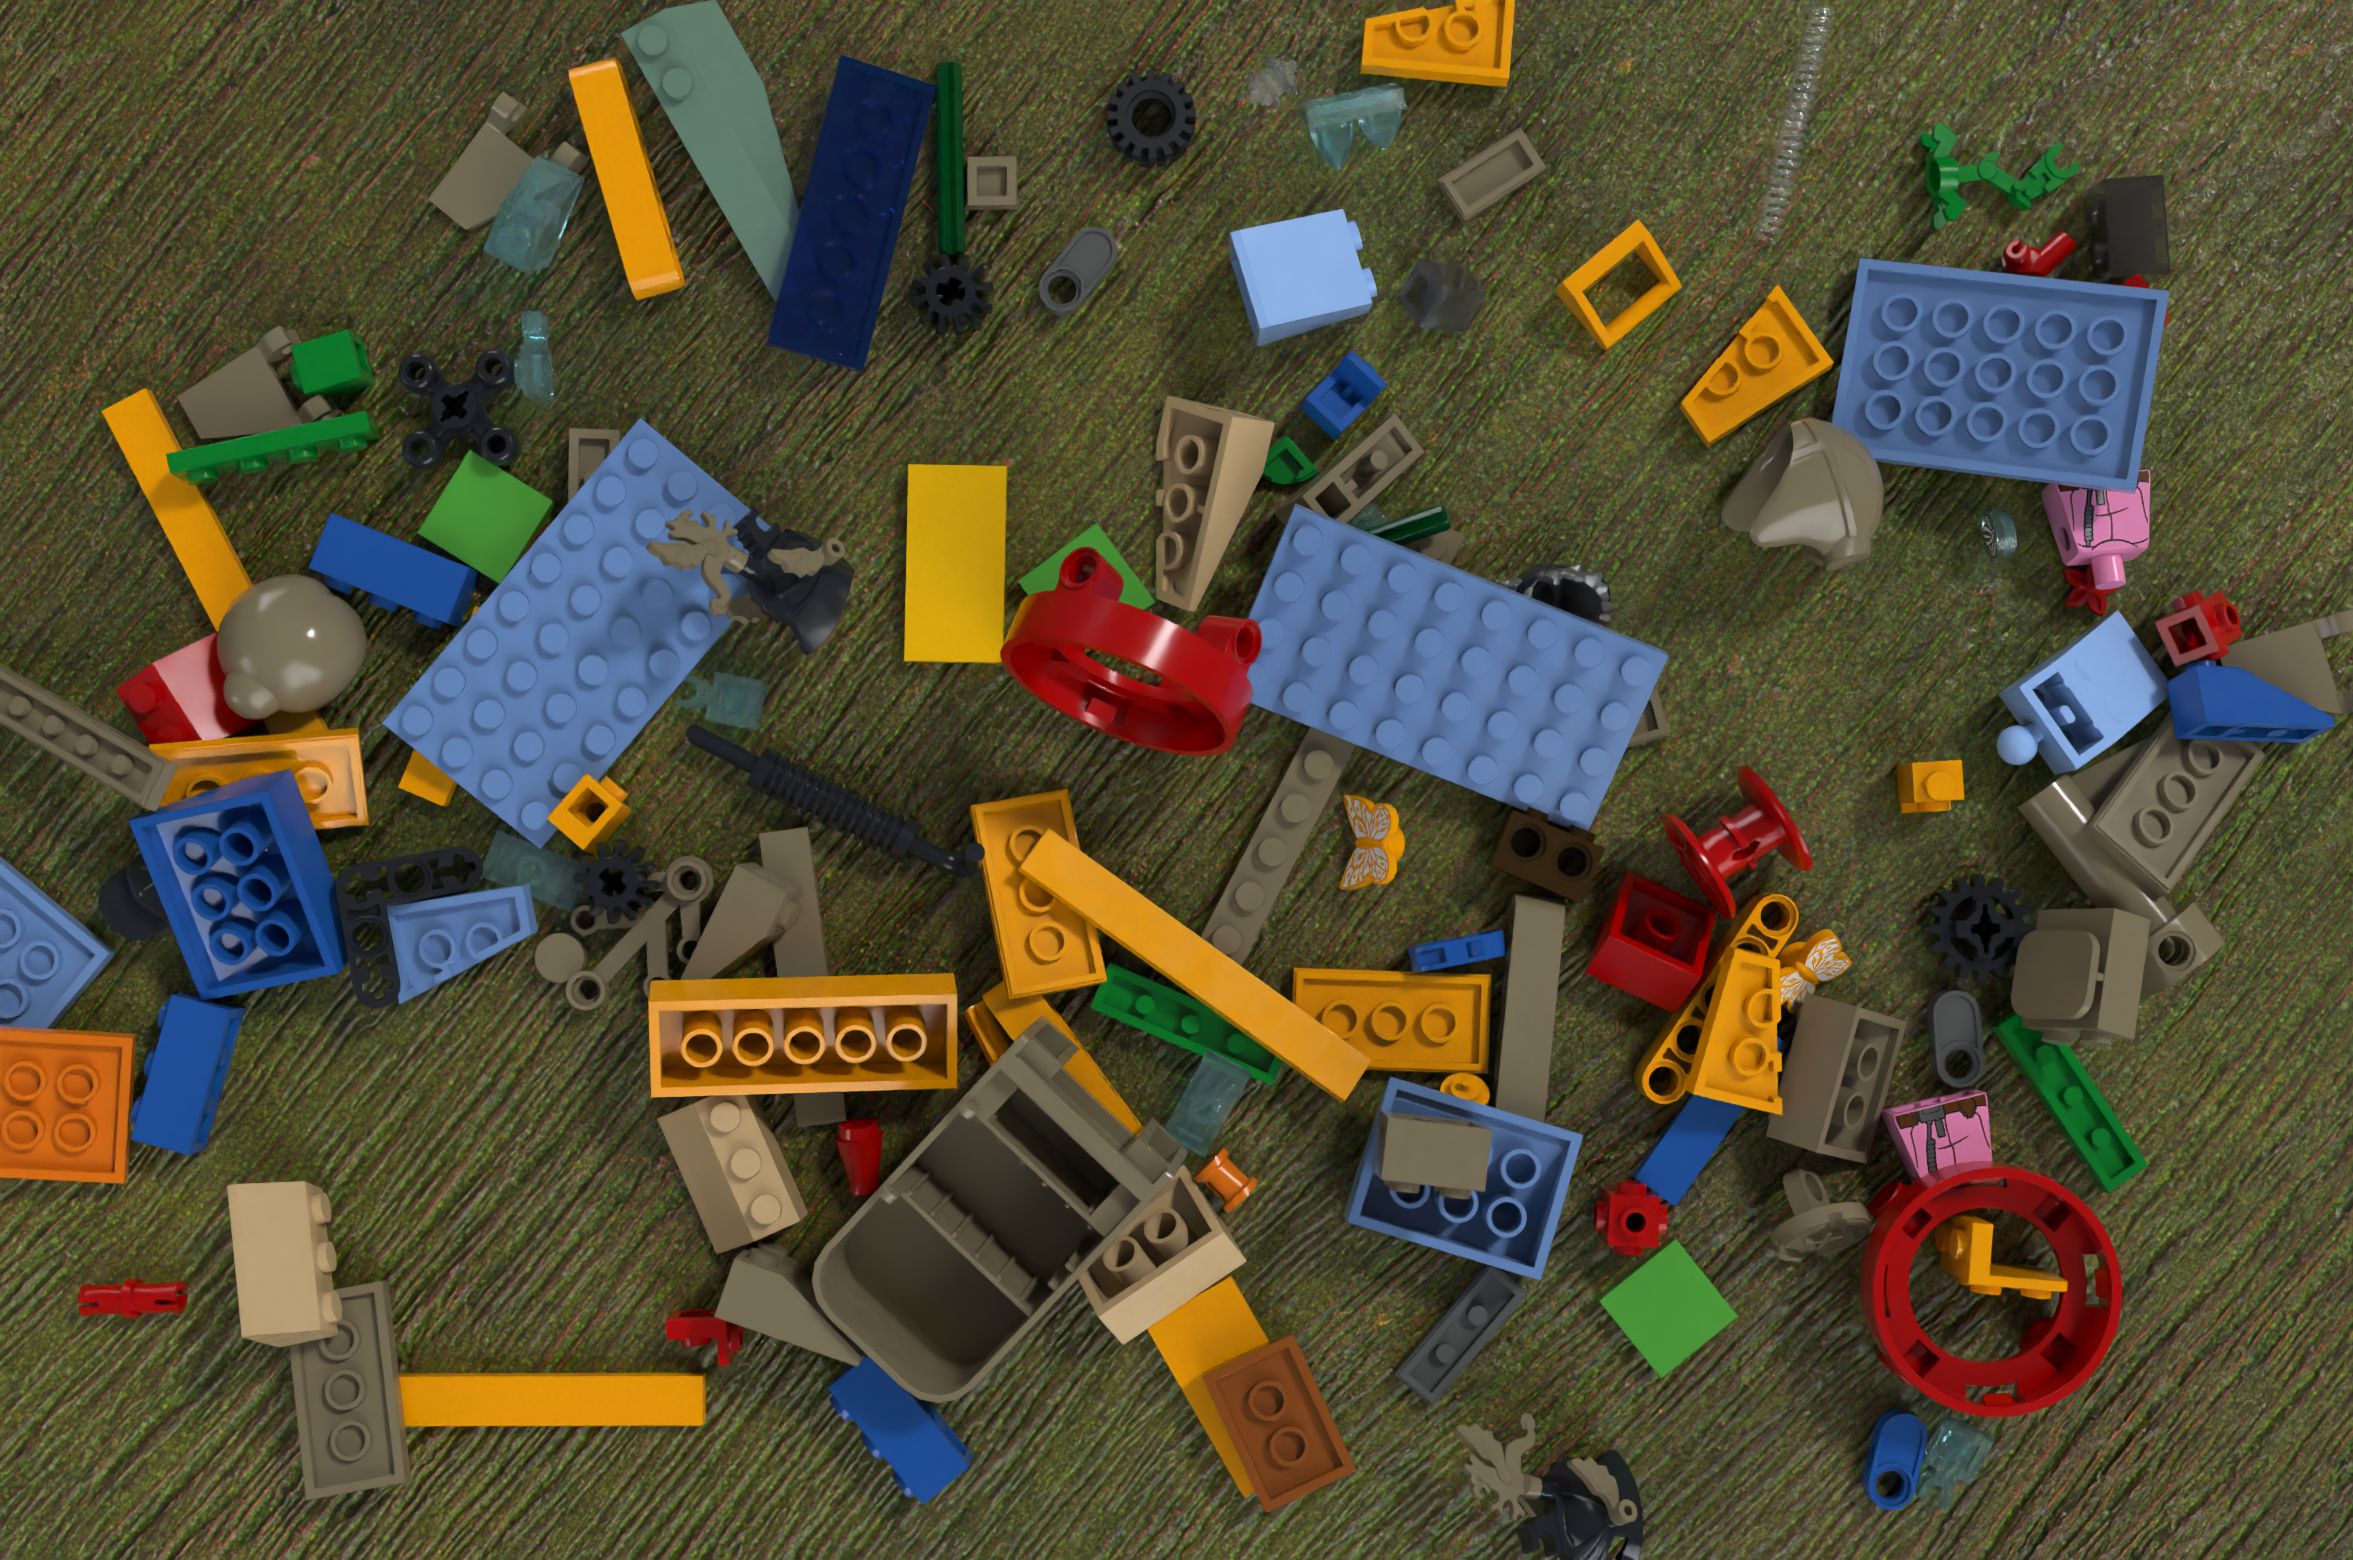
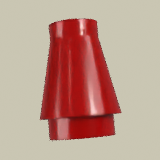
[834,1118,883,1195]

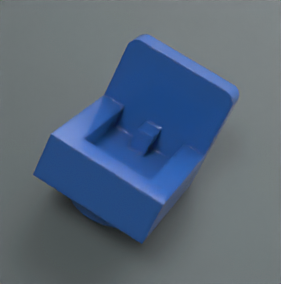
[1299,351,1386,441]

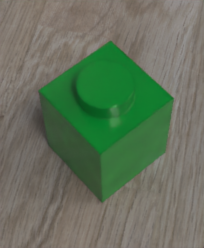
[289,329,376,399]

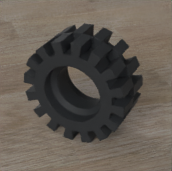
[1107,70,1196,168]

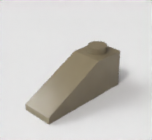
[1274,413,1424,527]
[680,863,804,980]

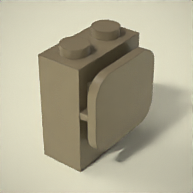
[2011,908,2151,1047]

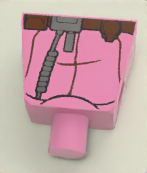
[2041,470,2150,590]
[1882,1088,1992,1187]

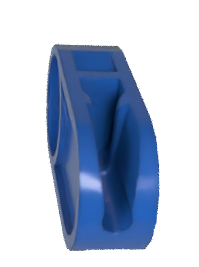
[1407,929,1508,972]
[1862,1408,1927,1510]

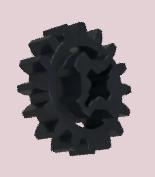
[1922,874,2036,982]

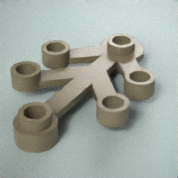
[566,856,714,1010]

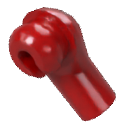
[2002,231,2076,277]

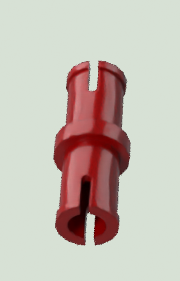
[77,1278,188,1319]

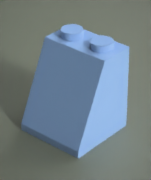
[1228,209,1377,347]

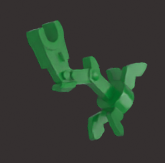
[1919,122,2081,231]

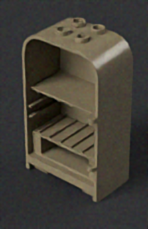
[812,1015,1188,1403]

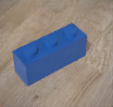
[309,513,481,631]
[130,992,246,1155]
[828,1354,973,1505]

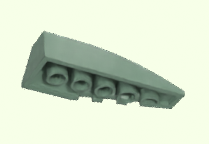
[621,0,819,303]

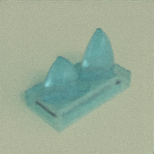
[1300,82,1406,170]

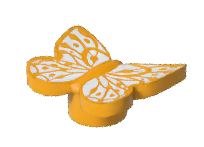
[1339,795,1405,890]
[1777,929,1852,1015]

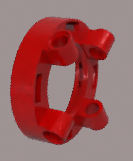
[1000,547,1262,756]
[1860,1161,2122,1417]

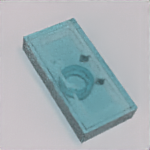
[482,830,590,912]
[1164,1049,1251,1158]

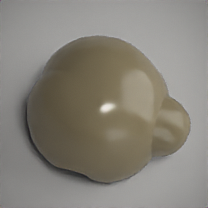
[217,574,367,720]

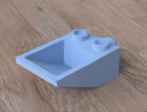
[1996,610,2168,774]

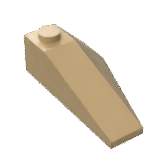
[1156,396,1275,612]

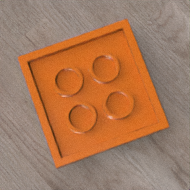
[0,1026,137,1184]

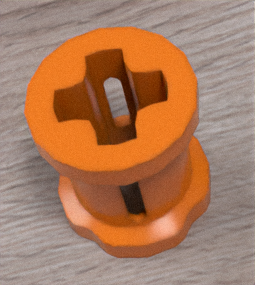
[1192,1147,1258,1213]

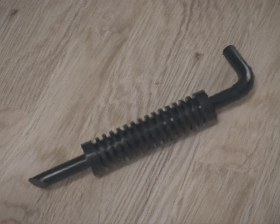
[686,724,985,878]

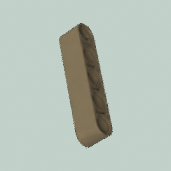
[1490,892,1565,1123]

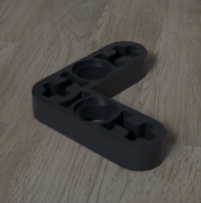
[335,846,483,1008]

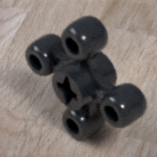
[398,349,522,471]

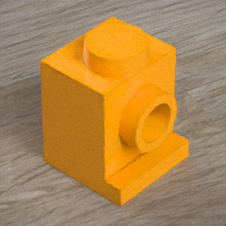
[1896,760,1965,813]
[547,773,633,856]

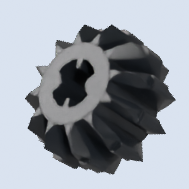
[910,254,994,339]
[574,839,661,924]

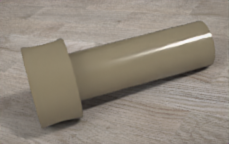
[2017,772,2225,999]

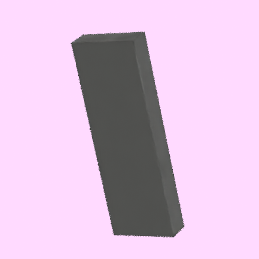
[1394,1264,1529,1407]

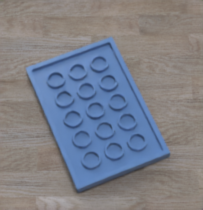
[1832,258,2169,494]

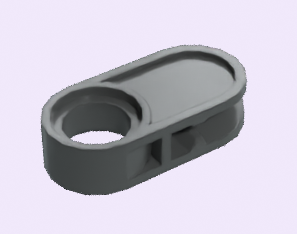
[1039,227,1118,316]
[1927,989,1984,1088]

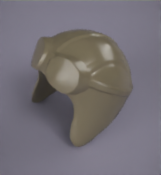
[1721,417,1884,571]

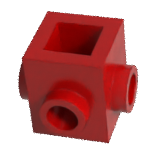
[2154,589,2243,667]
[1593,1181,1668,1255]

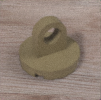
[1770,1165,1872,1262]

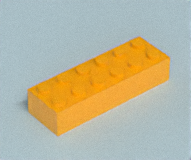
[648,973,957,1098]

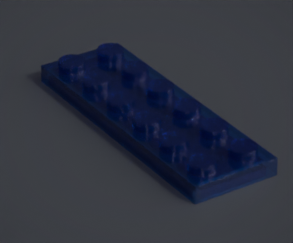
[765,55,936,373]

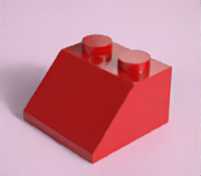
[115,632,274,744]
[1585,870,1716,1014]

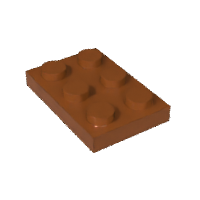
[1202,1331,1356,1513]

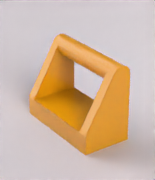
[1556,219,1682,350]

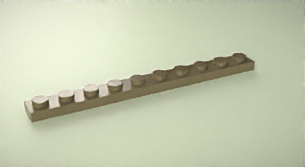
[1200,528,1465,966]

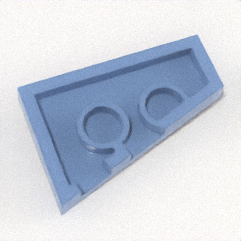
[386,883,538,1004]

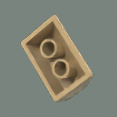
[657,1094,808,1254]
[1078,1164,1247,1345]
[227,1181,342,1348]

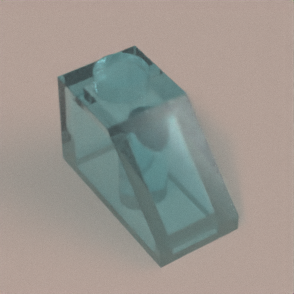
[483,155,585,274]

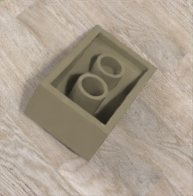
[714,1241,866,1367]

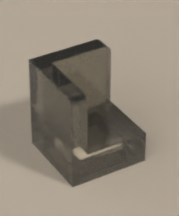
[1397,258,1487,332]

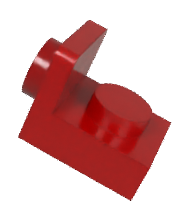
[666,1308,743,1366]

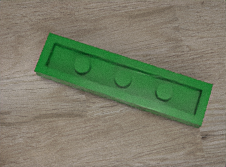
[166,411,380,485]
[1090,962,1283,1086]
[1991,1011,2148,1193]

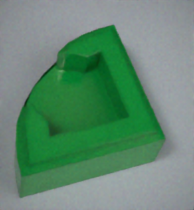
[1260,435,1319,486]

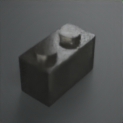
[2083,175,2171,286]

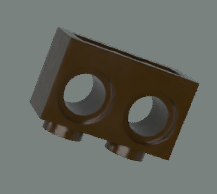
[1485,807,1605,904]

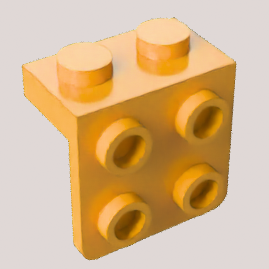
[1935,1211,2068,1299]

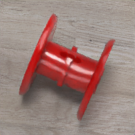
[1661,765,1813,921]

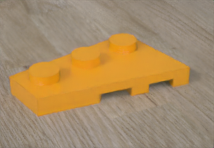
[1360,0,1515,87]
[1680,284,1834,448]
[1685,945,1783,1116]

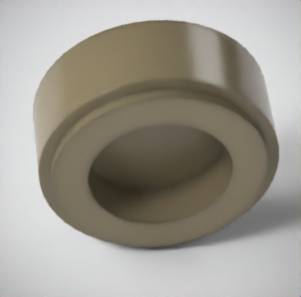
[535,933,588,983]

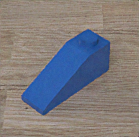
[2166,660,2335,743]

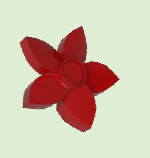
[2062,564,2122,617]

